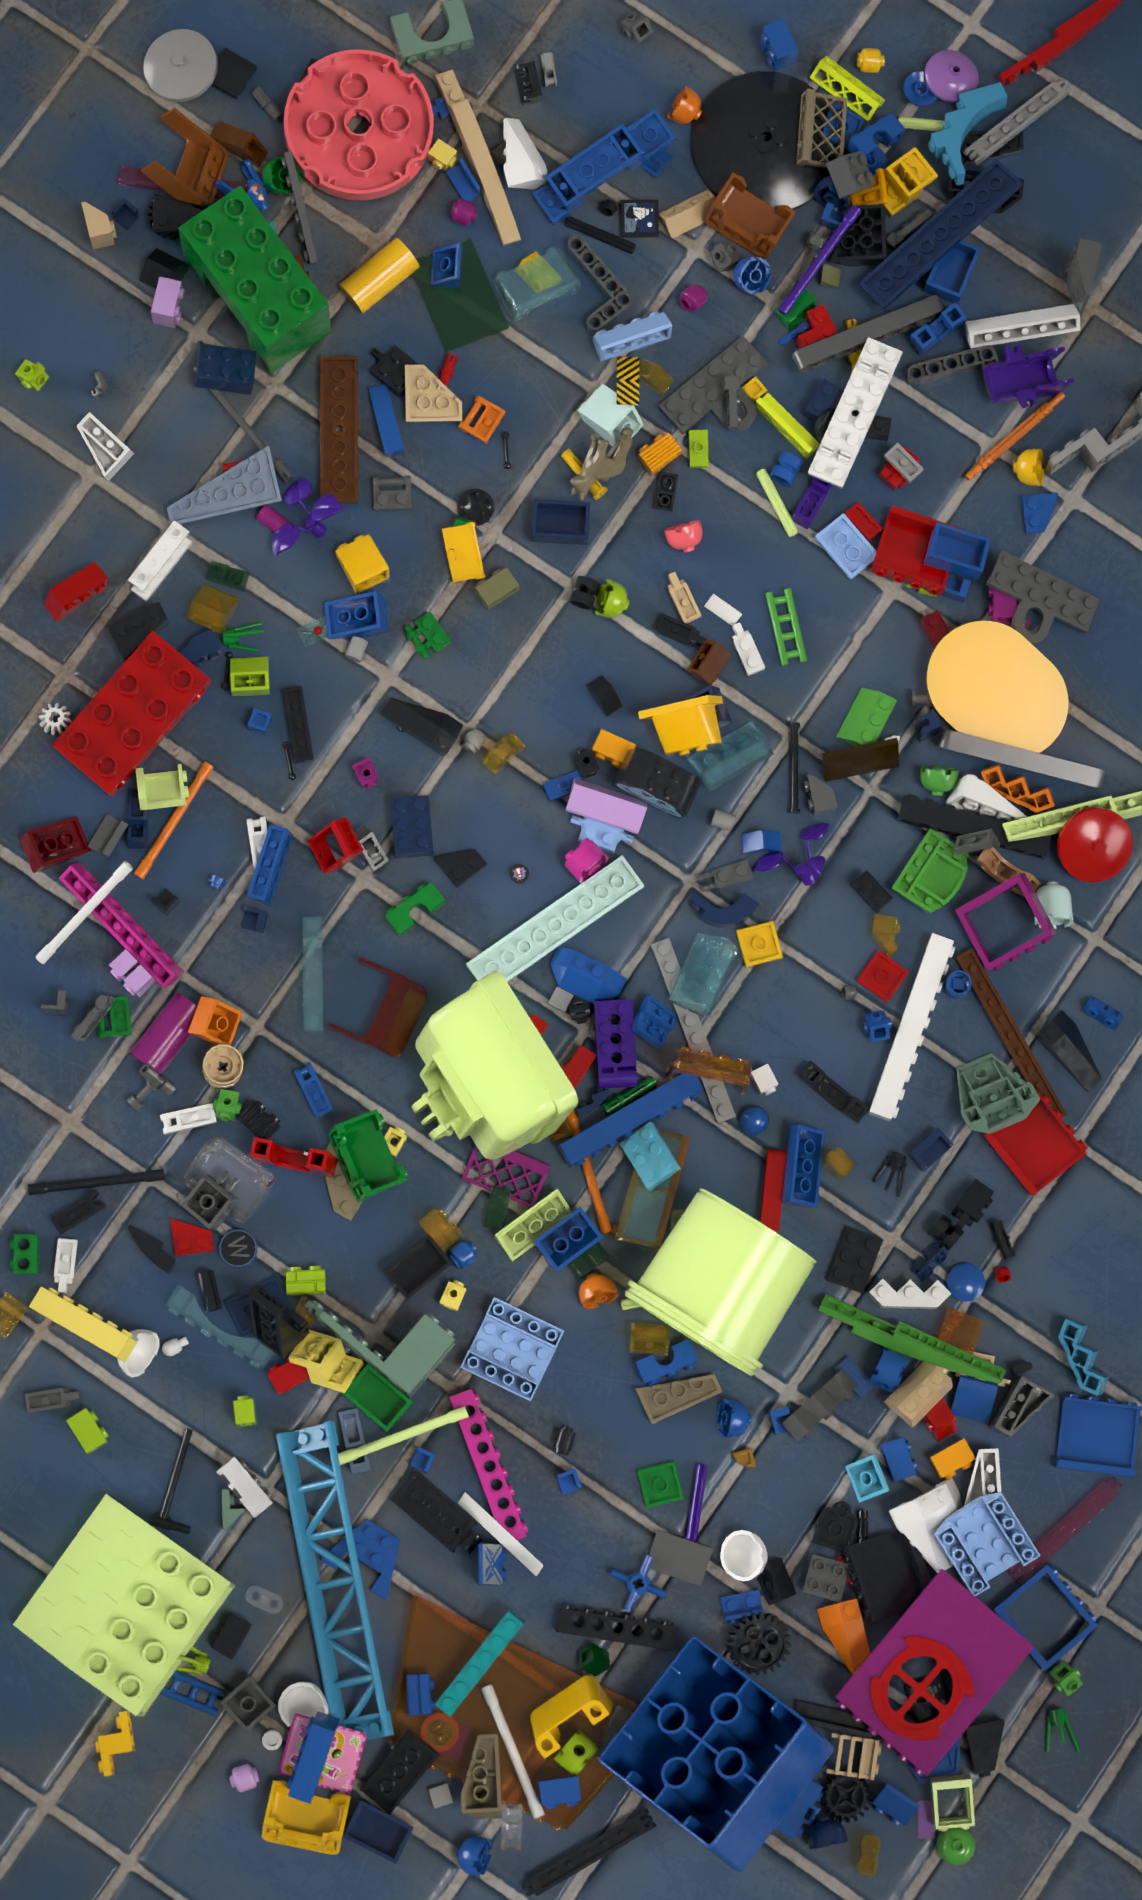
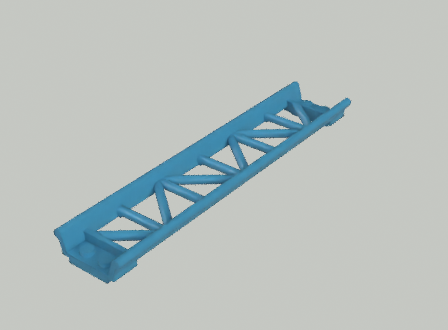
[276,1421,394,1741]

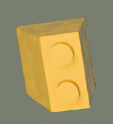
[335,534,390,595]

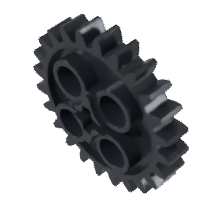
[727,1611,791,1676]

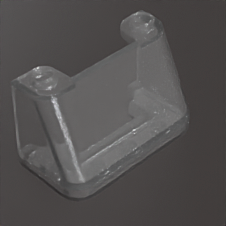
[182,1135,277,1224]

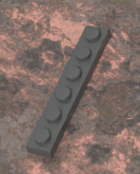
[281,151,318,265]

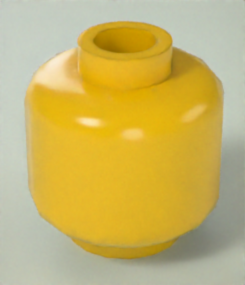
[857,48,885,73]

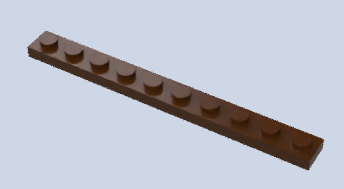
[955,948,1067,1117]

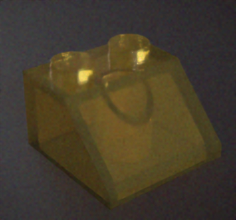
[187,583,240,634]

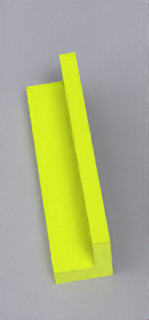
[809,56,885,121]
[755,393,820,459]

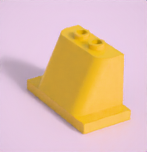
[638,695,723,756]

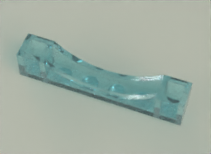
[303,916,324,1034]
[166,1284,275,1369]

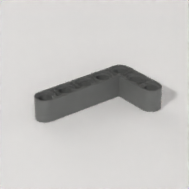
[567,235,632,335]
[906,345,999,400]

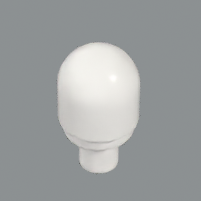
[162,1337,189,1356]

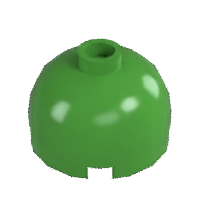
[920,765,959,796]
[936,1827,976,1866]

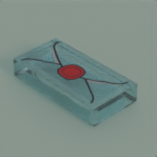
[297,614,331,647]

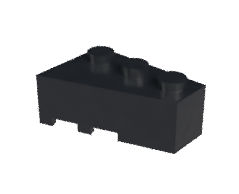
[108,602,169,662]

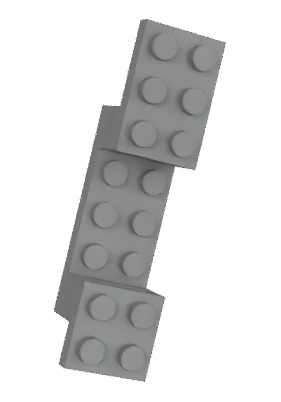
[1045,391,1142,476]

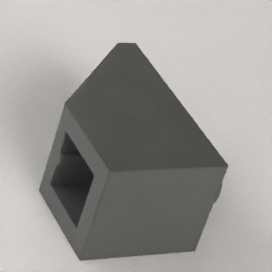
[804,774,838,815]

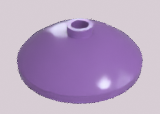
[924,50,979,103]

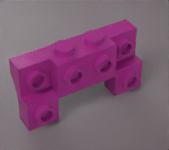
[988,562,1031,631]

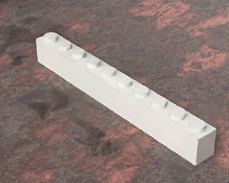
[868,933,956,1122]

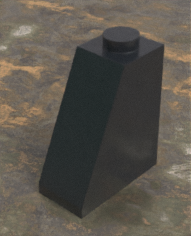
[964,1719,1005,1777]

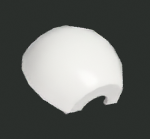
[117,1329,159,1377]
[720,1530,767,1581]
[278,1681,329,1727]

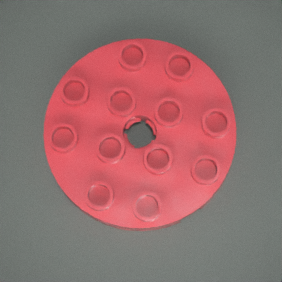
[284,50,434,201]

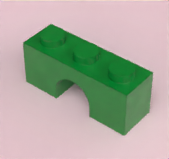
[385,882,445,937]

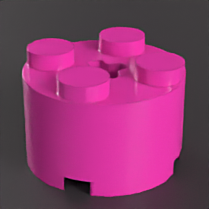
[565,838,609,883]

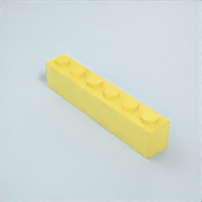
[29,1287,137,1362]

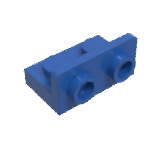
[720,1590,764,1624]

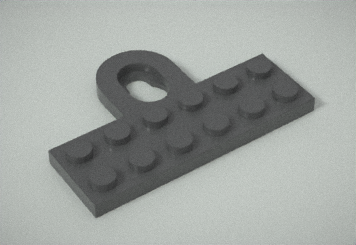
[658,335,768,435]
[986,550,1100,645]

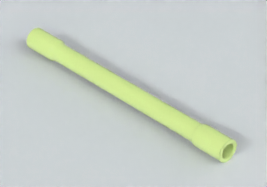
[338,1406,469,1465]

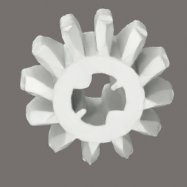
[39,703,72,736]

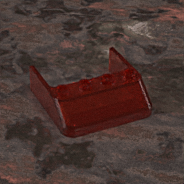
[328,957,428,1058]

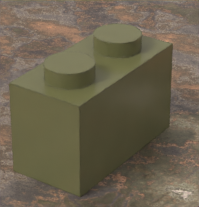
[475,567,520,610]

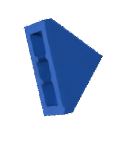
[742,830,781,854]

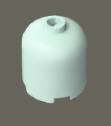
[1035,882,1073,929]

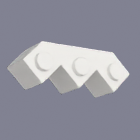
[867,1279,951,1309]

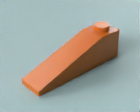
[817,1599,870,1675]

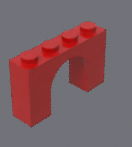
[530,1013,597,1090]
[250,1137,338,1178]

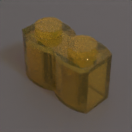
[856,1834,881,1876]

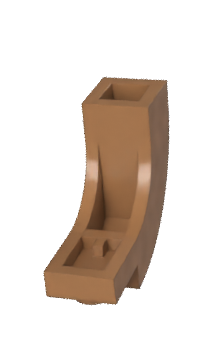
[977,846,1041,897]

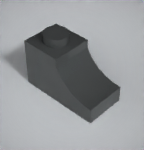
[354,825,389,872]

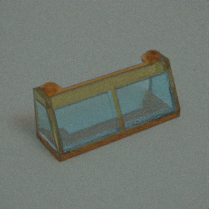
[611,1130,691,1253]

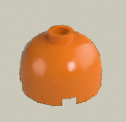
[667,86,702,125]
[579,1273,619,1309]

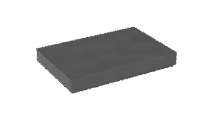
[649,1530,713,1587]

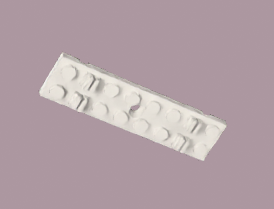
[808,337,903,489]

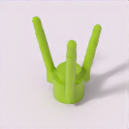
[177,1647,211,1675]

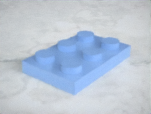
[814,513,876,580]

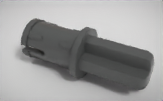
[252,87,283,121]

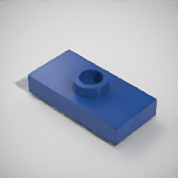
[543,770,582,802]

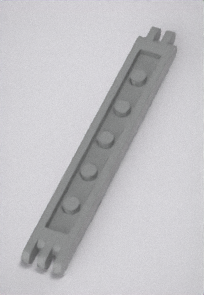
[963,79,1071,165]

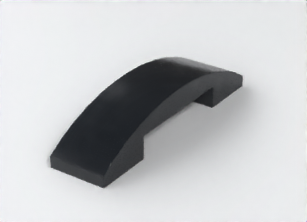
[798,1061,870,1124]

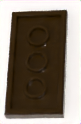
[823,738,899,782]

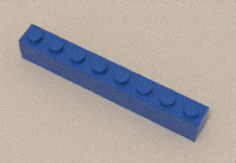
[558,1069,703,1168]

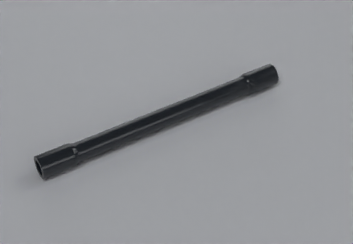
[28,1169,165,1195]

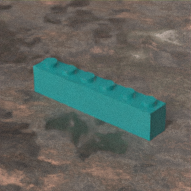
[435,1609,525,1717]

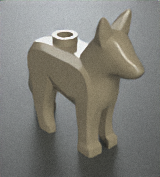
[570,428,633,502]

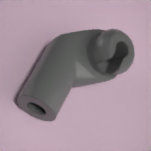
[91,371,108,398]

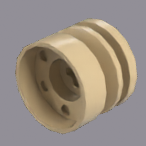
[202,1044,243,1089]

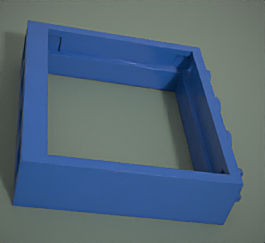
[992,1565,1098,1672]

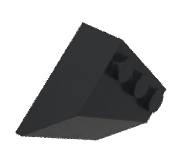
[830,204,887,267]

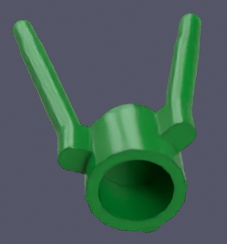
[223,622,265,652]
[1045,1709,1080,1753]

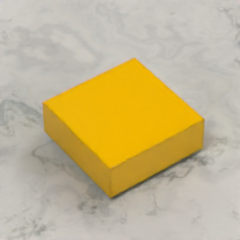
[741,376,768,402]

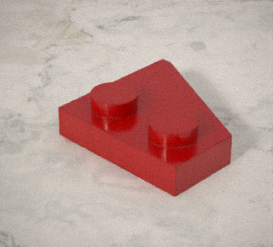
[170,1219,214,1257]

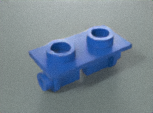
[1082,996,1123,1031]

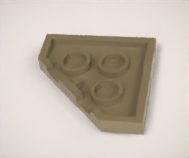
[325,1142,363,1222]

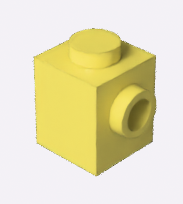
[428,139,458,171]
[439,1280,466,1312]

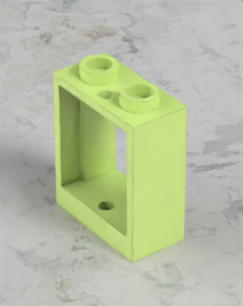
[929,1774,975,1831]

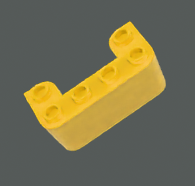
[530,1675,613,1759]

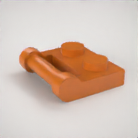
[458,396,506,444]

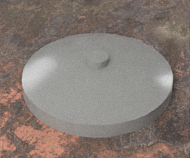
[144,29,218,102]

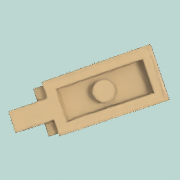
[667,572,702,624]

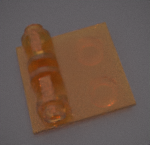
[937,1307,985,1354]

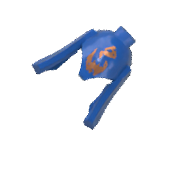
[215,159,270,213]

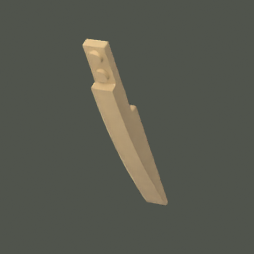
[435,70,521,246]

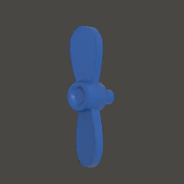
[779,322,809,346]

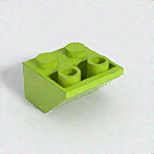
[230,657,270,696]

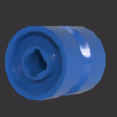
[769,452,803,487]
[944,970,972,999]

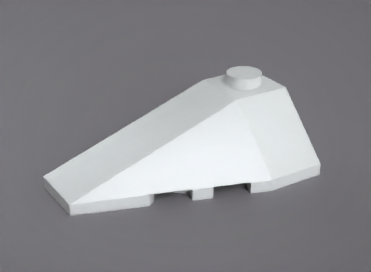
[503,118,548,190]
[946,774,1027,821]

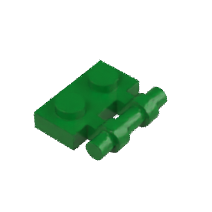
[404,611,451,660]

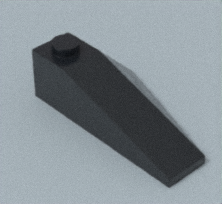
[1035,1010,1102,1092]

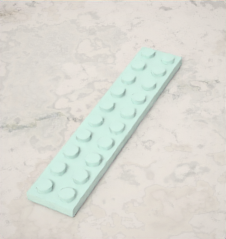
[466,855,644,982]

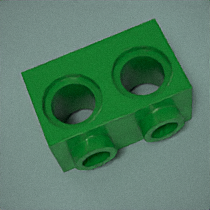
[10,1234,39,1275]

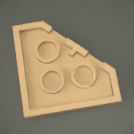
[405,364,462,422]

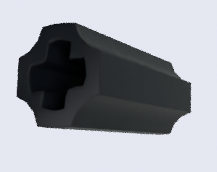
[197,1270,222,1312]

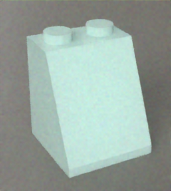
[578,384,644,446]

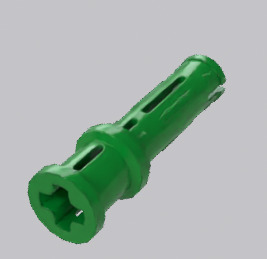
[601,1076,657,1117]

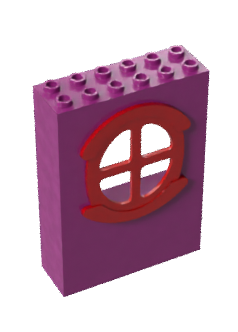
[835,1569,1034,1776]

